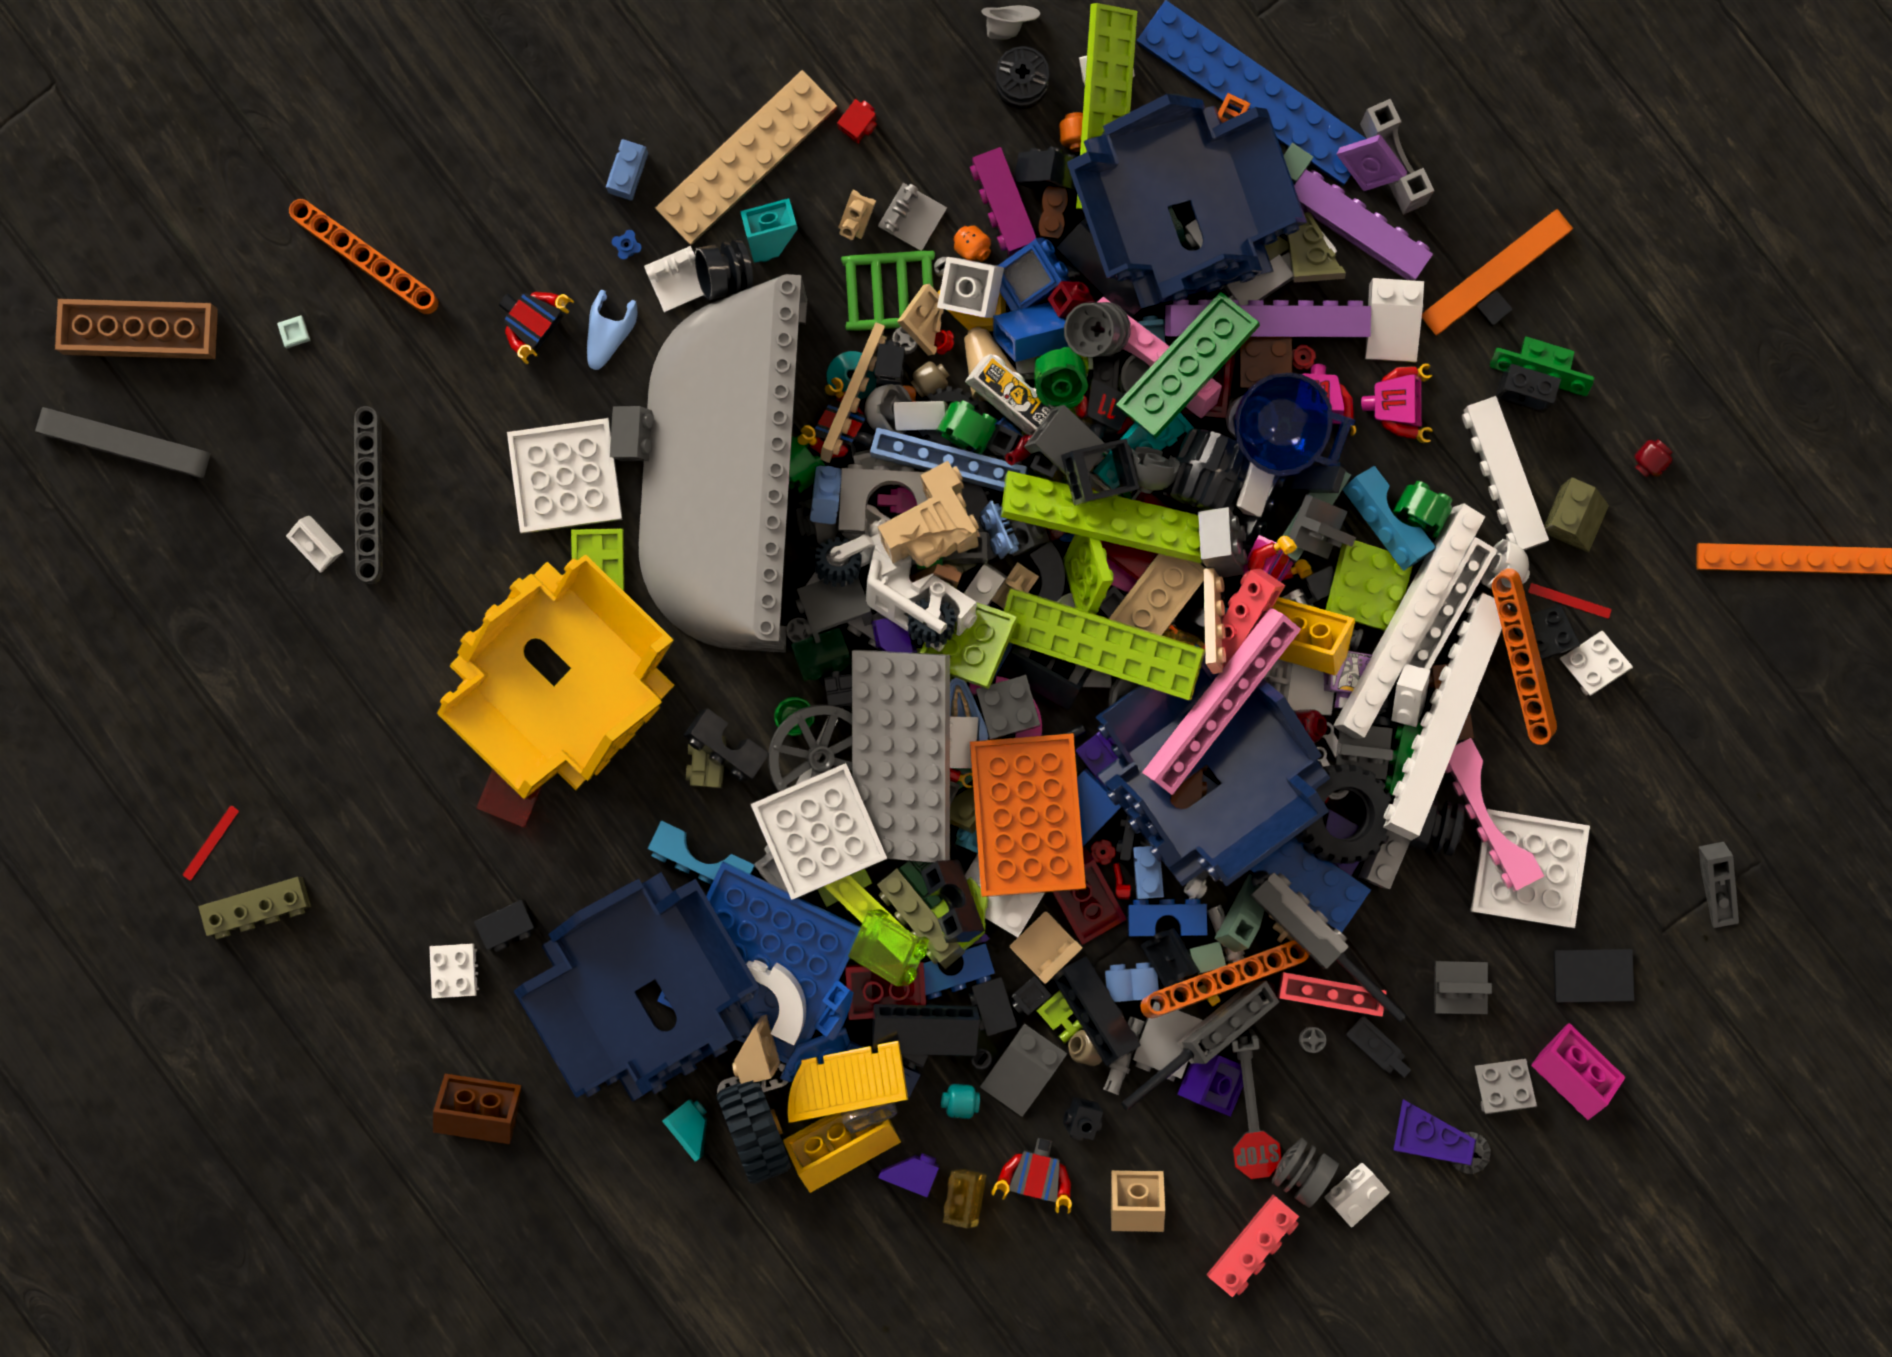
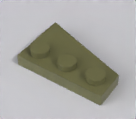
[1287,212,1346,282]

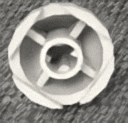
[1481,539,1530,589]

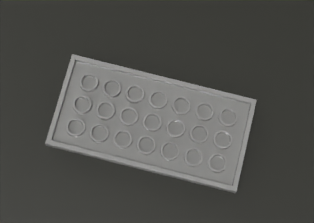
[852,650,950,862]

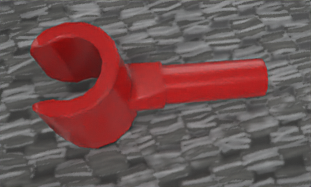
[1113,863,1131,900]

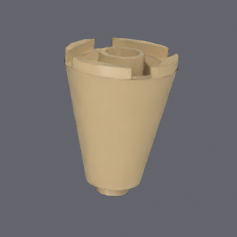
[964,327,1017,401]

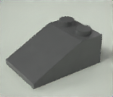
[980,1023,1067,1117]

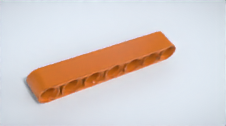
[289,199,438,314]
[1422,209,1574,336]
[1492,568,1557,745]
[1140,940,1309,1019]

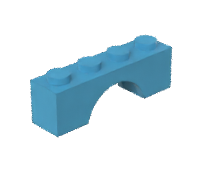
[1342,466,1436,571]
[648,821,755,885]

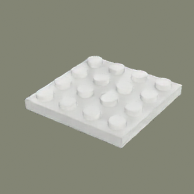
[507,418,623,534]
[751,763,887,900]
[1471,809,1590,928]

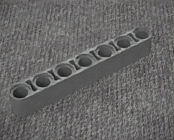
[354,406,383,584]
[35,407,211,478]

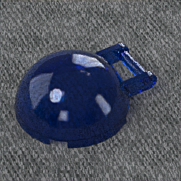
[1234,373,1356,476]

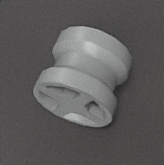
[892,327,918,355]

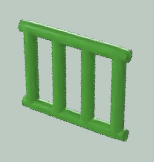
[841,251,935,331]

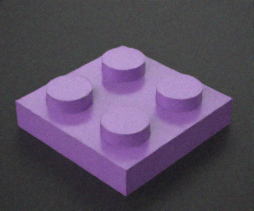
[1337,135,1407,191]

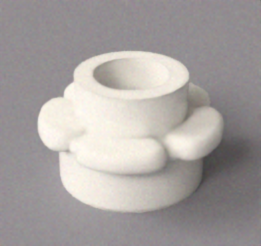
[1184,877,1207,899]

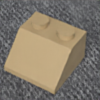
[733,1014,780,1084]
[1111,1170,1165,1232]

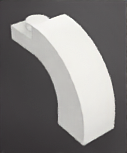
[746,960,806,1045]

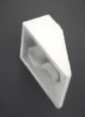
[1365,278,1424,362]
[965,854,1044,938]

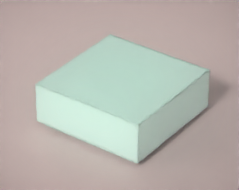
[277,315,311,349]

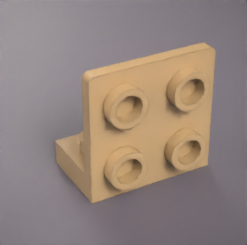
[1010,912,1082,984]

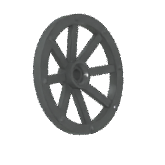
[768,705,852,792]

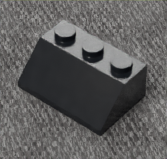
[1002,645,1093,710]

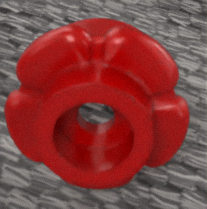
[934,330,954,354]
[1292,345,1316,369]
[1091,839,1116,865]

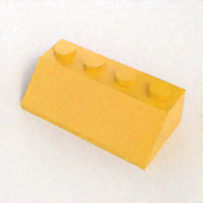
[1272,597,1355,676]
[783,1105,901,1193]

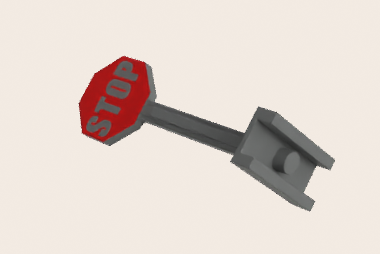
[1230,1029,1281,1179]

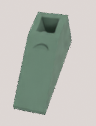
[1214,874,1265,953]

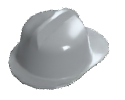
[981,5,1040,40]

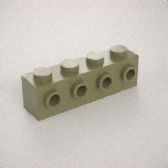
[877,869,965,969]
[198,877,311,940]

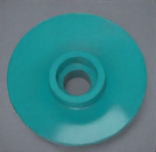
[827,351,876,401]

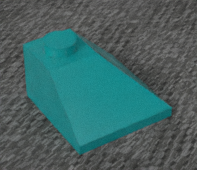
[740,198,798,263]
[663,1099,707,1162]

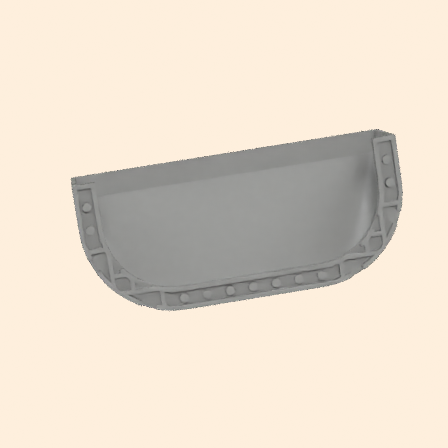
[639,274,807,652]

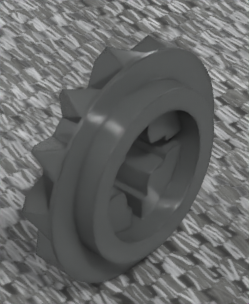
[1451,1132,1491,1174]

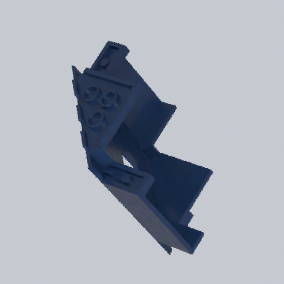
[1067,94,1307,309]
[1096,644,1330,886]
[514,872,760,1102]

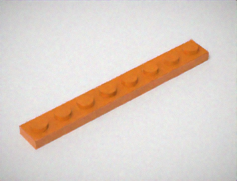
[1696,543,1892,575]

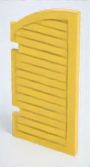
[788,1041,908,1123]

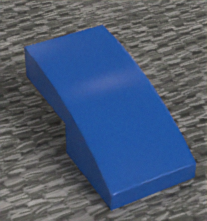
[814,980,853,1041]

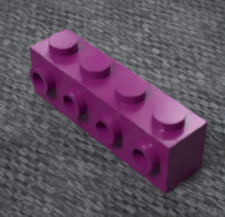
[969,147,1036,256]

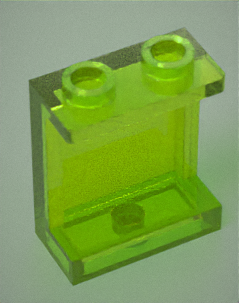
[848,909,929,986]

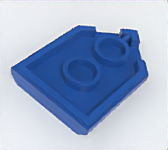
[780,1027,850,1082]

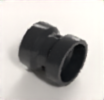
[1372,699,1395,728]

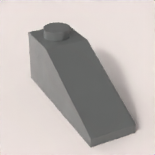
[1699,842,1739,928]

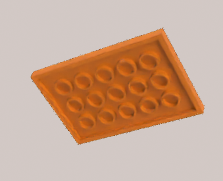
[970,733,1086,897]

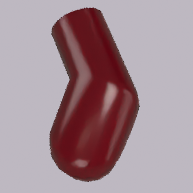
[1005,435,1032,465]

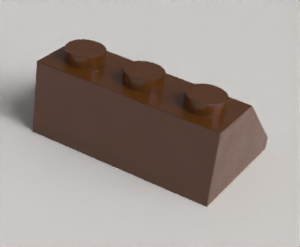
[433,1074,521,1144]

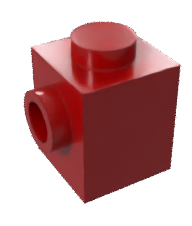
[837,99,877,143]

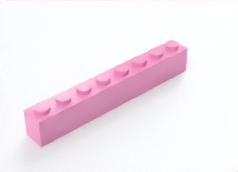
[1142,608,1301,795]

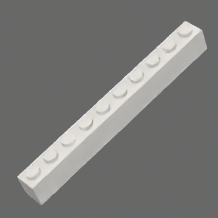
[1333,503,1485,739]
[1383,593,1511,841]

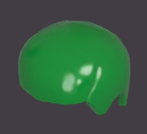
[774,697,815,736]

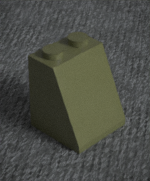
[1544,477,1609,552]

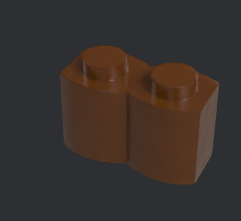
[1038,186,1068,245]

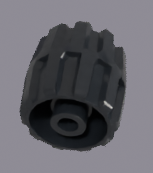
[1162,429,1253,515]

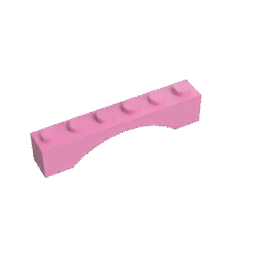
[1097,297,1222,418]
[1445,738,1544,891]

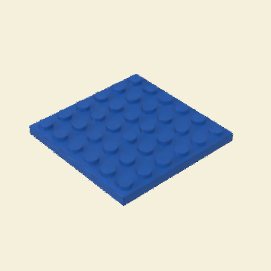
[658,861,863,1064]

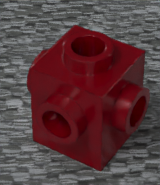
[1047,281,1095,318]

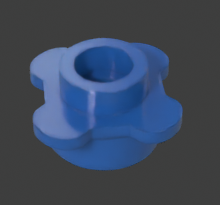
[612,230,642,260]

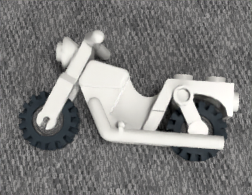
[814,519,977,652]

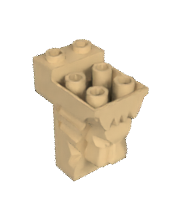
[878,461,980,568]

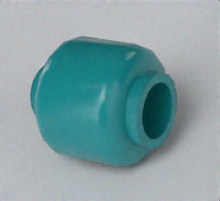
[941,1084,980,1119]

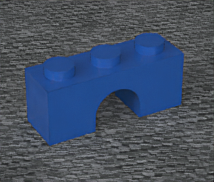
[1128,899,1207,936]
[924,944,995,1000]

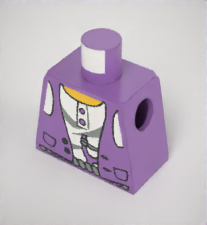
[1323,651,1372,709]

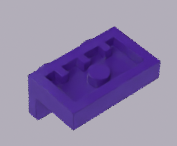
[1075,732,1118,787]

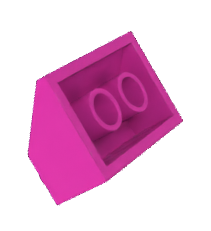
[1531,1023,1626,1120]

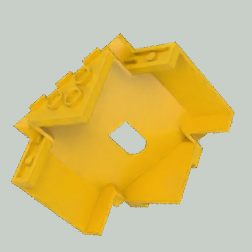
[437,554,675,799]

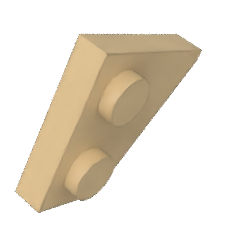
[897,284,944,356]

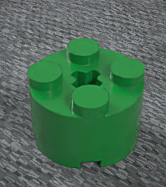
[1034,347,1088,409]
[936,400,997,455]
[789,435,825,495]
[1393,481,1453,538]

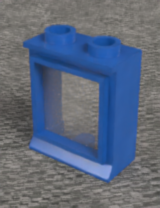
[998,237,1071,311]

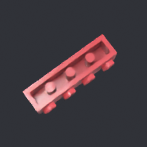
[1203,569,1285,668]
[1207,1195,1299,1297]

